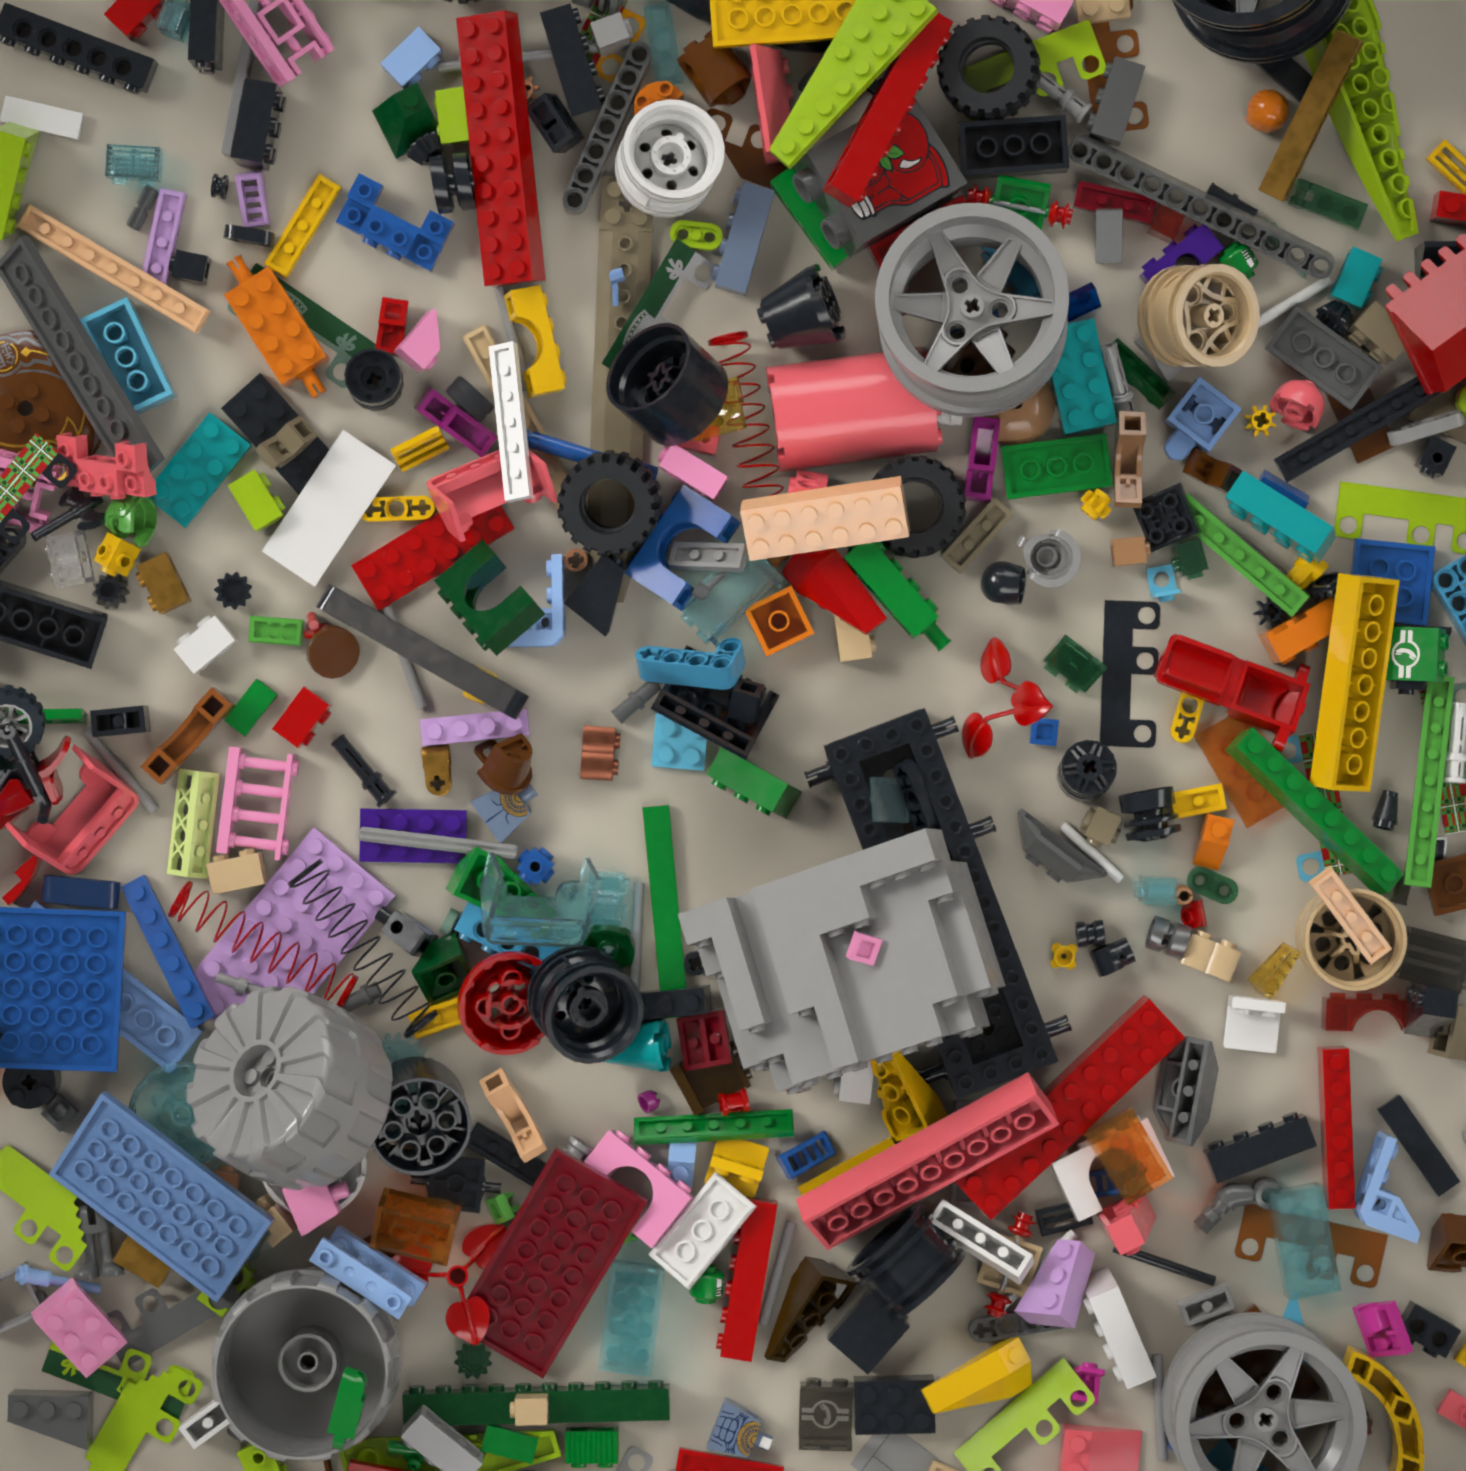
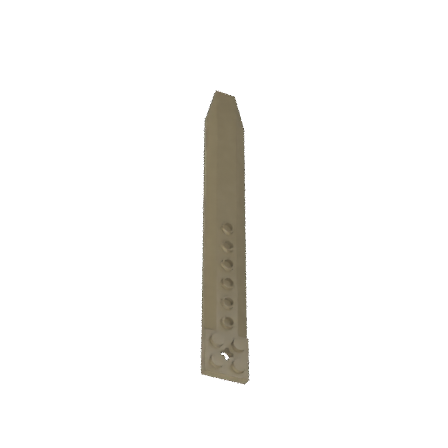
[587,176,653,603]

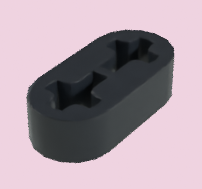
[223,224,275,247]

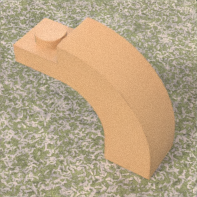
[479,1067,548,1163]

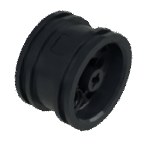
[846,1202,966,1322]

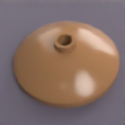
[983,382,1055,445]

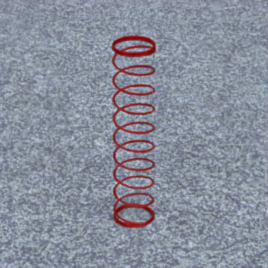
[707,331,784,496]
[168,880,359,1007]

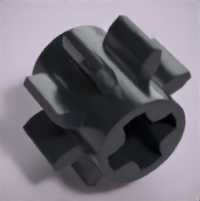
[1253,596,1285,628]

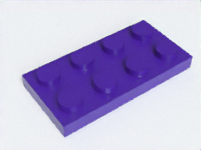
[359,808,467,863]

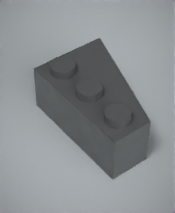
[7,1389,94,1450]

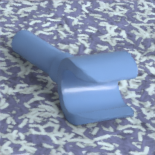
[609,267,625,306]

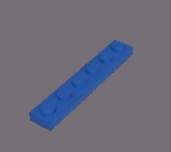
[121,875,217,1029]

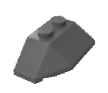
[1018,808,1108,883]
[1153,1036,1219,1147]

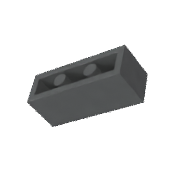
[1086,56,1146,146]

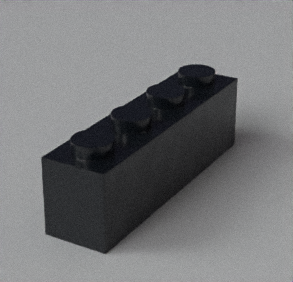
[540,3,605,117]
[1203,1112,1317,1184]

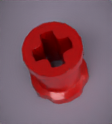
[718,1088,750,1116]

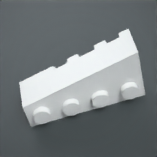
[1083,1267,1157,1390]

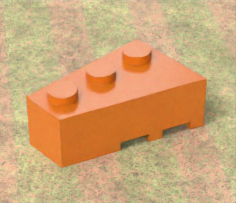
[1258,597,1334,665]

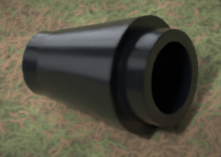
[1371,790,1398,831]

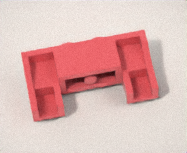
[56,432,156,499]

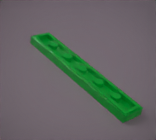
[634,1109,794,1145]

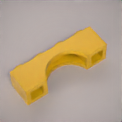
[504,285,567,399]

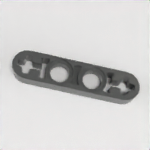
[968,1311,1065,1343]

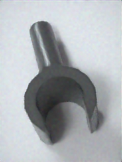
[691,572,726,600]

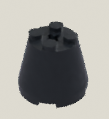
[757,264,846,349]

